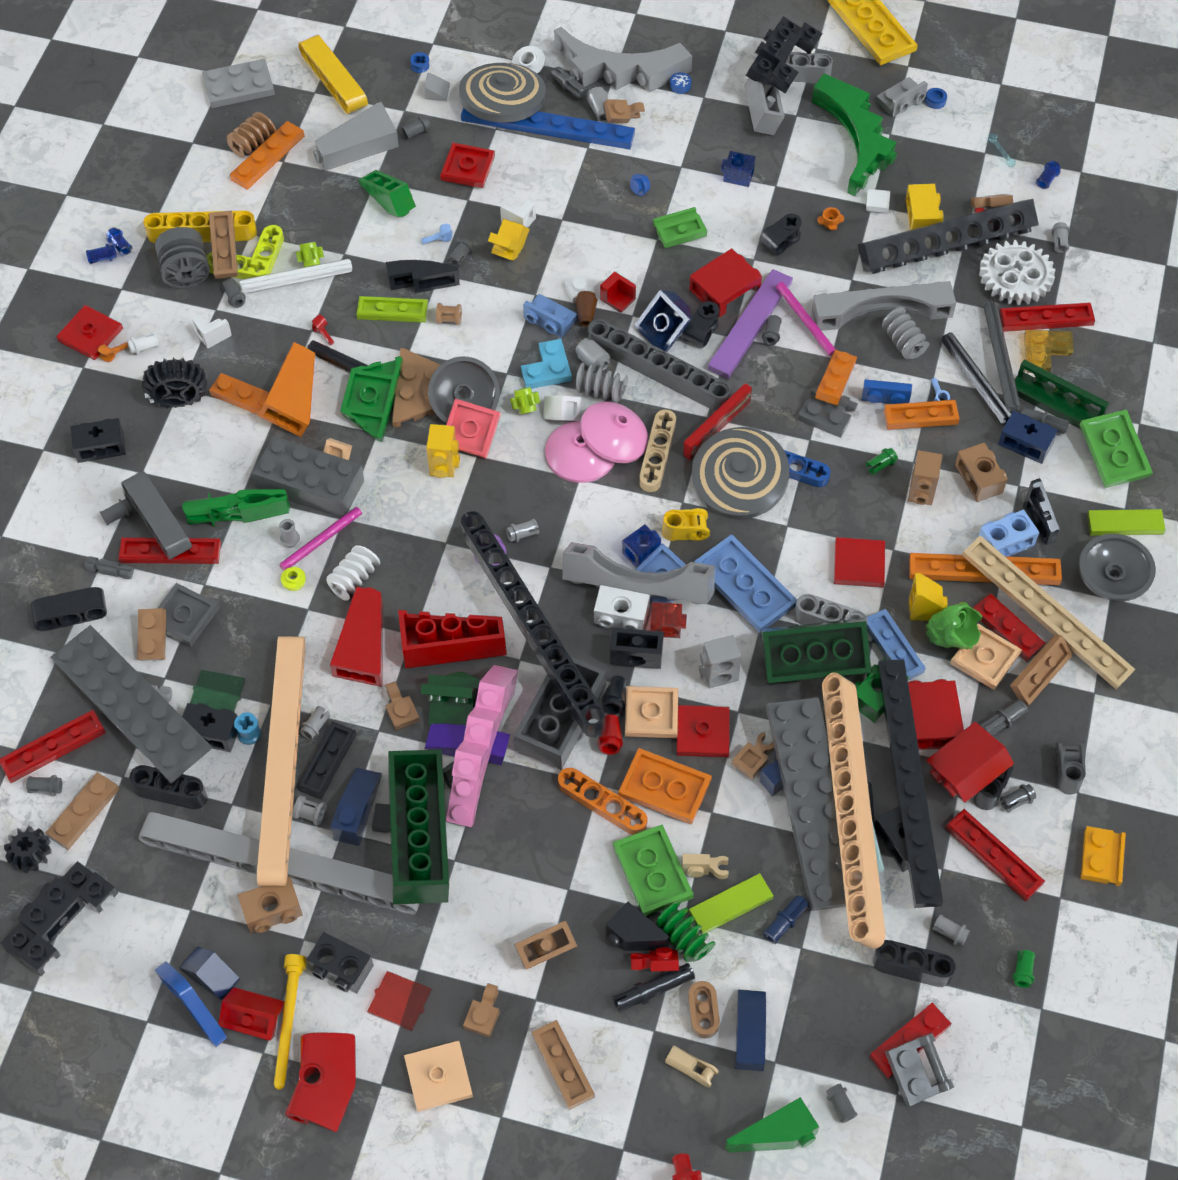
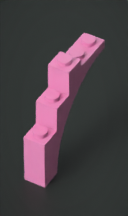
[446,665,519,827]

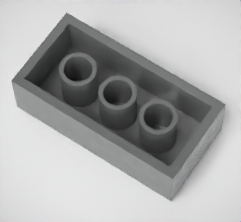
[252,436,364,518]
[514,656,606,770]

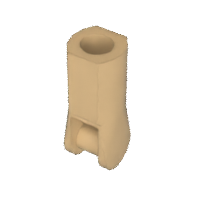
[665,1045,719,1088]

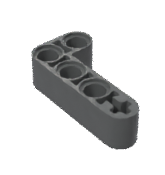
[121,471,192,560]

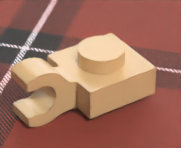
[682,854,729,879]

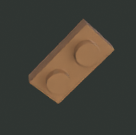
[137,608,166,661]

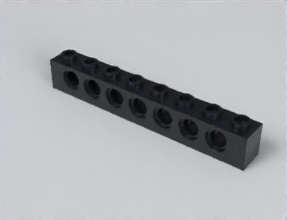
[857,199,1039,274]

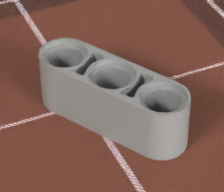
[785,52,833,83]
[794,594,868,625]

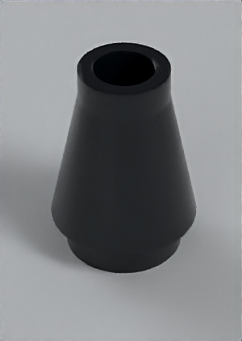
[600,676,627,715]

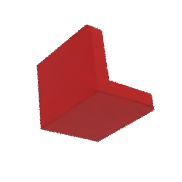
[600,271,636,313]

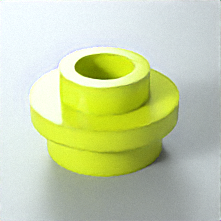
[281,567,306,591]

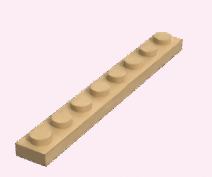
[962,536,1135,690]

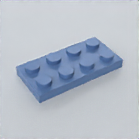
[694,534,797,633]

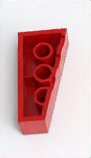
[398,610,507,669]

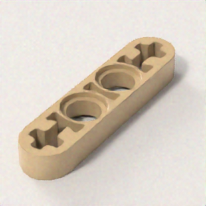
[640,410,676,492]

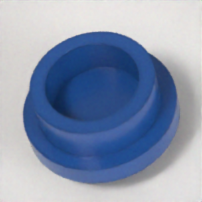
[630,174,650,196]

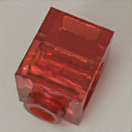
[650,602,687,638]

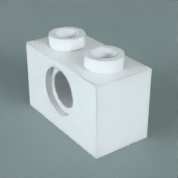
[594,585,650,630]

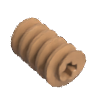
[227,112,276,158]

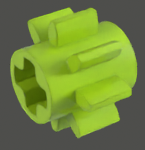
[296,242,324,267]
[510,387,541,414]

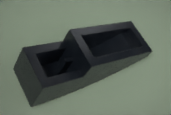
[386,260,460,293]

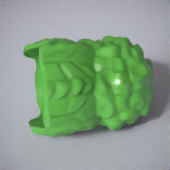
[926,602,982,650]

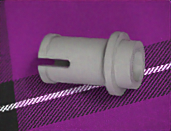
[1051,222,1070,253]
[279,519,300,548]
[506,519,539,543]
[300,706,330,740]
[932,914,970,945]

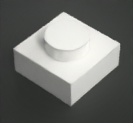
[565,275,594,303]

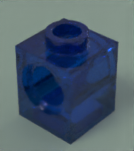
[721,151,756,187]
[622,524,661,568]

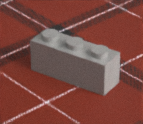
[744,78,785,135]

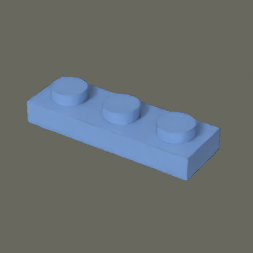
[867,609,926,680]

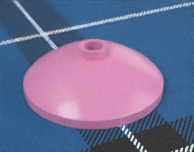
[580,402,649,463]
[545,421,615,483]

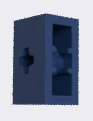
[998,411,1058,464]

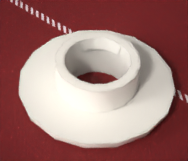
[512,46,545,73]

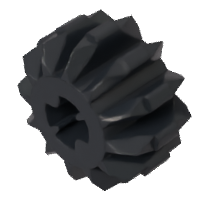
[4,825,52,873]

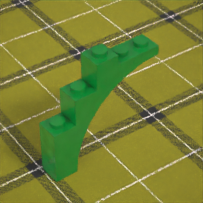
[812,73,897,196]

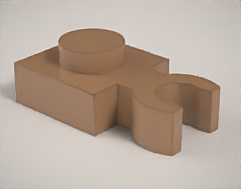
[971,194,1013,208]
[731,732,775,780]

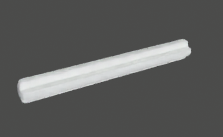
[239,259,352,293]

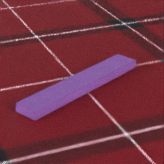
[708,269,793,379]

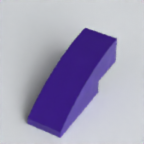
[424,724,510,765]

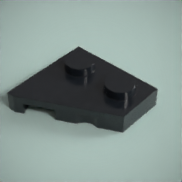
[1023,478,1059,545]

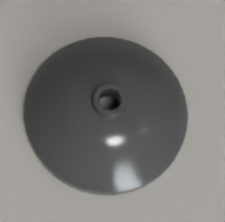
[428,356,500,424]
[1079,534,1156,601]

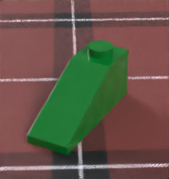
[358,170,416,217]
[725,1097,819,1153]

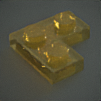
[1024,330,1074,373]

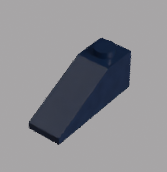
[331,768,382,846]

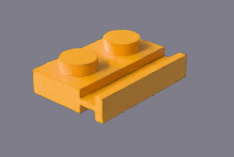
[1080,826,1126,886]

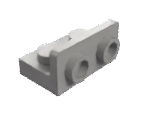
[876,77,928,117]

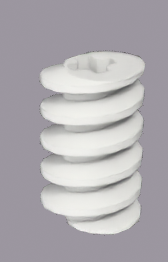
[326,545,380,601]

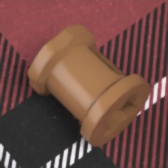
[436,303,462,325]

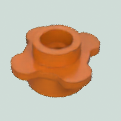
[817,207,844,231]

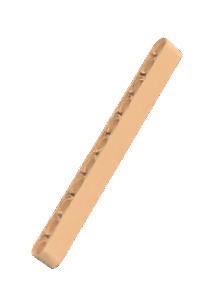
[257,637,305,886]
[822,673,886,949]

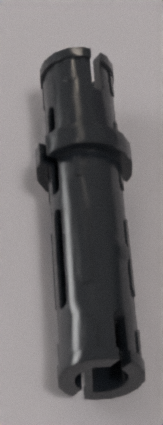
[612,963,695,1013]

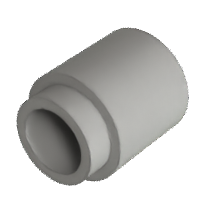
[576,338,610,372]

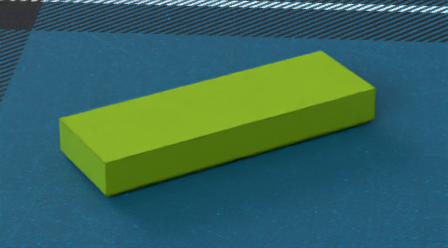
[357,296,428,323]
[1087,509,1166,536]
[689,873,774,934]

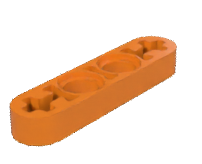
[558,768,648,835]

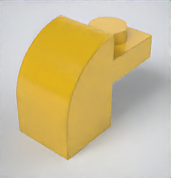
[488,218,530,260]

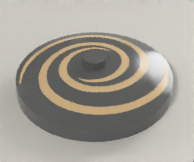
[459,63,546,122]
[692,427,789,519]

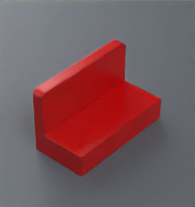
[218,988,285,1041]

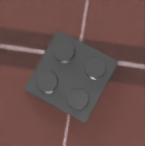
[157,583,220,647]

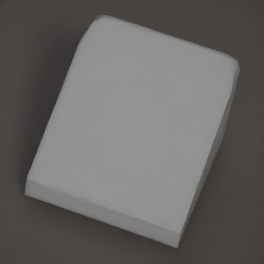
[425,73,450,101]

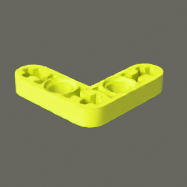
[206,225,284,279]

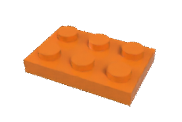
[618,748,712,825]

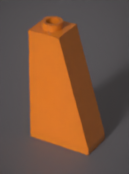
[258,342,315,437]

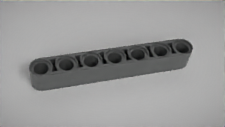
[588,319,730,411]

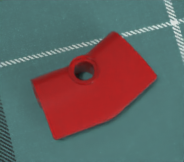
[285,1032,356,1133]

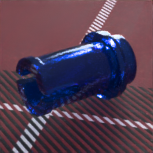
[1036,161,1061,189]
[106,227,132,256]
[86,243,117,264]

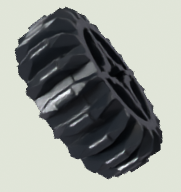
[142,357,207,409]

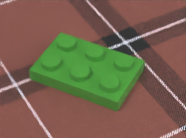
[1079,409,1153,488]
[613,824,694,916]

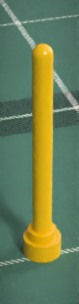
[274,954,307,1090]

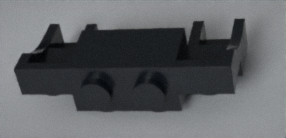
[745,16,823,94]
[1,861,118,977]

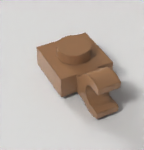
[604,99,645,123]
[385,681,420,731]
[463,983,500,1038]

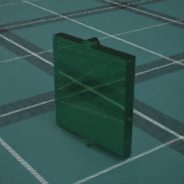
[190,670,245,712]

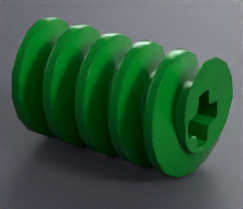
[656,901,716,962]

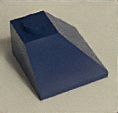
[634,289,692,352]

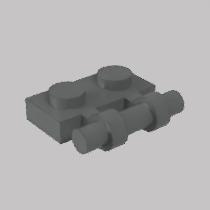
[798,386,858,438]

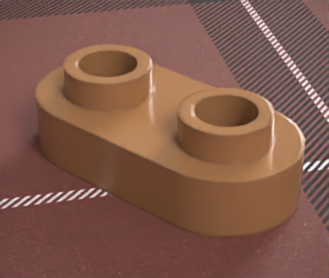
[688,981,720,1039]

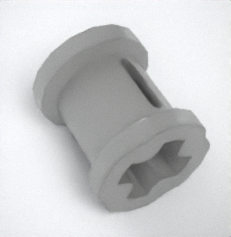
[292,795,327,826]

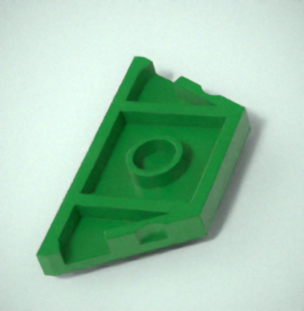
[340,356,403,442]

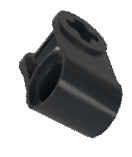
[759,214,802,256]
[682,301,719,348]
[974,766,1014,810]

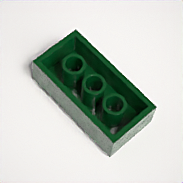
[761,618,871,683]

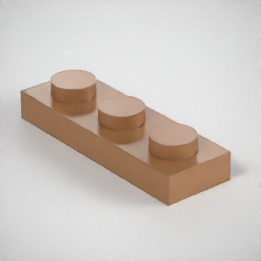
[209,210,238,279]
[1010,635,1073,706]
[46,772,120,850]
[532,1020,595,1110]

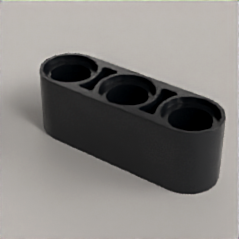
[31,587,107,631]
[129,765,208,809]
[873,940,956,987]

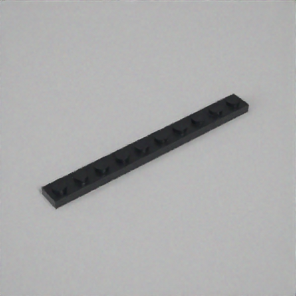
[877,659,943,908]

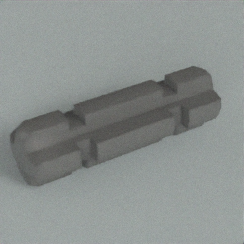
[85,556,134,579]

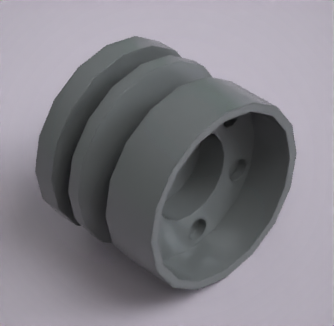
[155,227,210,288]

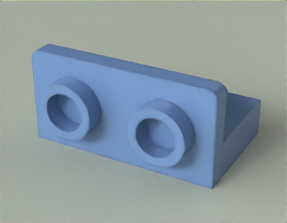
[523,294,577,338]

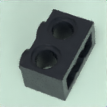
[306,932,374,994]

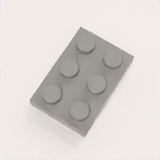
[202,59,275,108]

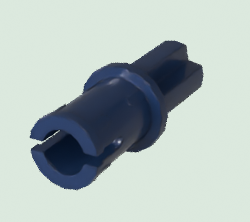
[762,896,809,944]

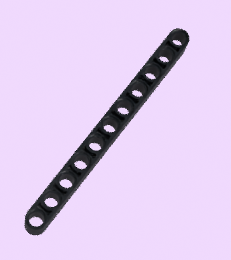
[461,511,606,738]

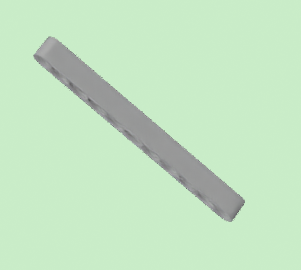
[138,812,419,915]

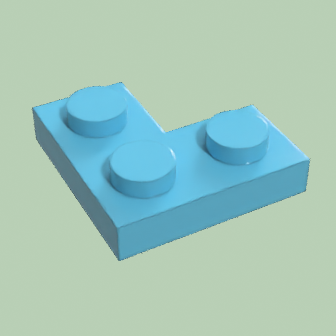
[521,339,572,389]

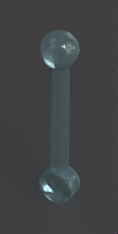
[988,134,1016,167]

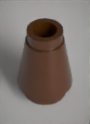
[575,291,598,327]

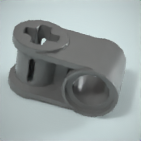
[1055,742,1086,795]

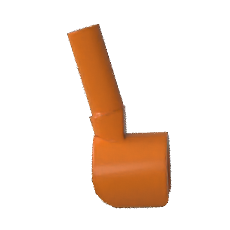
[98,342,128,362]

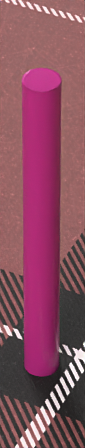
[776,282,836,356]
[279,506,362,570]

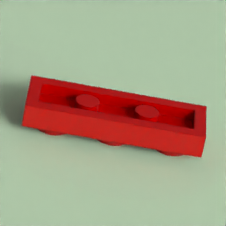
[973,593,1046,662]
[869,1002,952,1079]

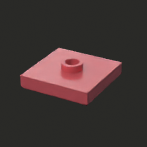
[446,399,501,459]

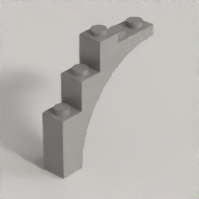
[553,27,692,92]

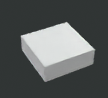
[866,189,890,213]

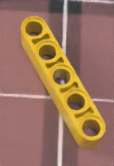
[298,34,368,114]
[143,210,257,243]

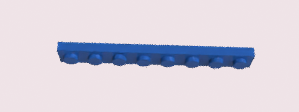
[461,107,635,150]

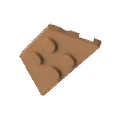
[392,348,440,428]

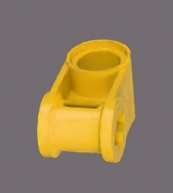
[662,508,710,541]

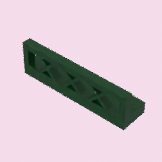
[1014,359,1109,429]

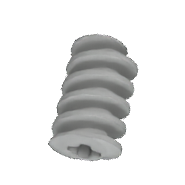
[882,307,929,360]
[576,363,628,403]

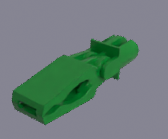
[182,489,290,527]

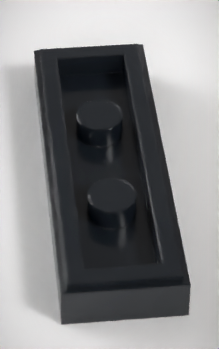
[297,721,357,800]

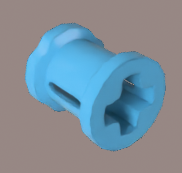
[234,712,261,745]

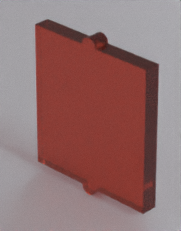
[367,971,431,1031]

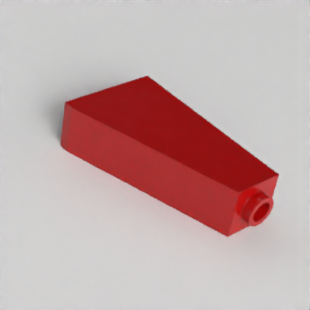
[330,587,383,687]

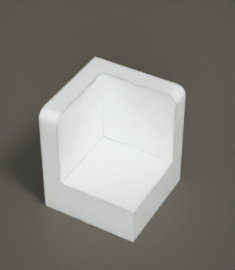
[500,200,536,228]
[192,315,232,348]
[543,395,581,421]

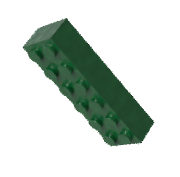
[388,750,449,904]

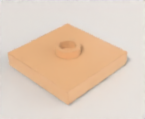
[950,624,1022,690]
[625,686,678,738]
[404,1041,473,1112]

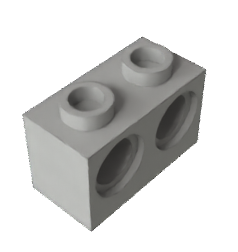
[699,635,741,689]

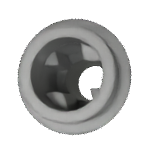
[587,87,608,121]

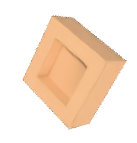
[324,438,352,460]

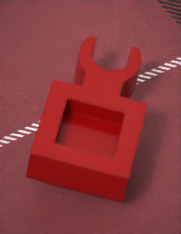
[631,947,679,972]

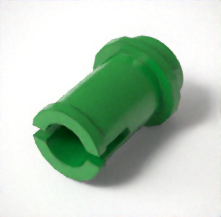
[866,448,898,475]
[1012,950,1036,988]

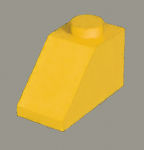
[909,573,948,621]

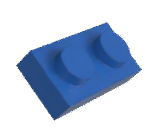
[861,379,912,404]

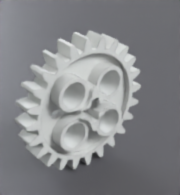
[979,240,1055,305]

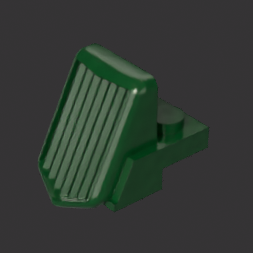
[420,672,481,726]

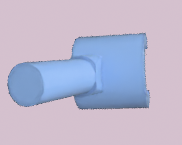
[421,224,452,244]
[931,378,950,401]

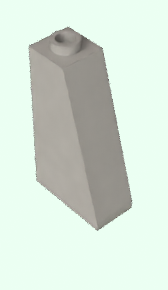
[313,102,399,171]

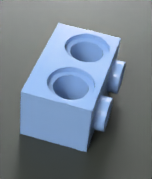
[978,510,1039,557]

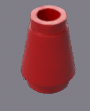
[597,714,623,755]

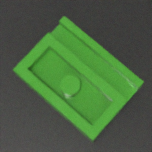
[653,207,707,248]

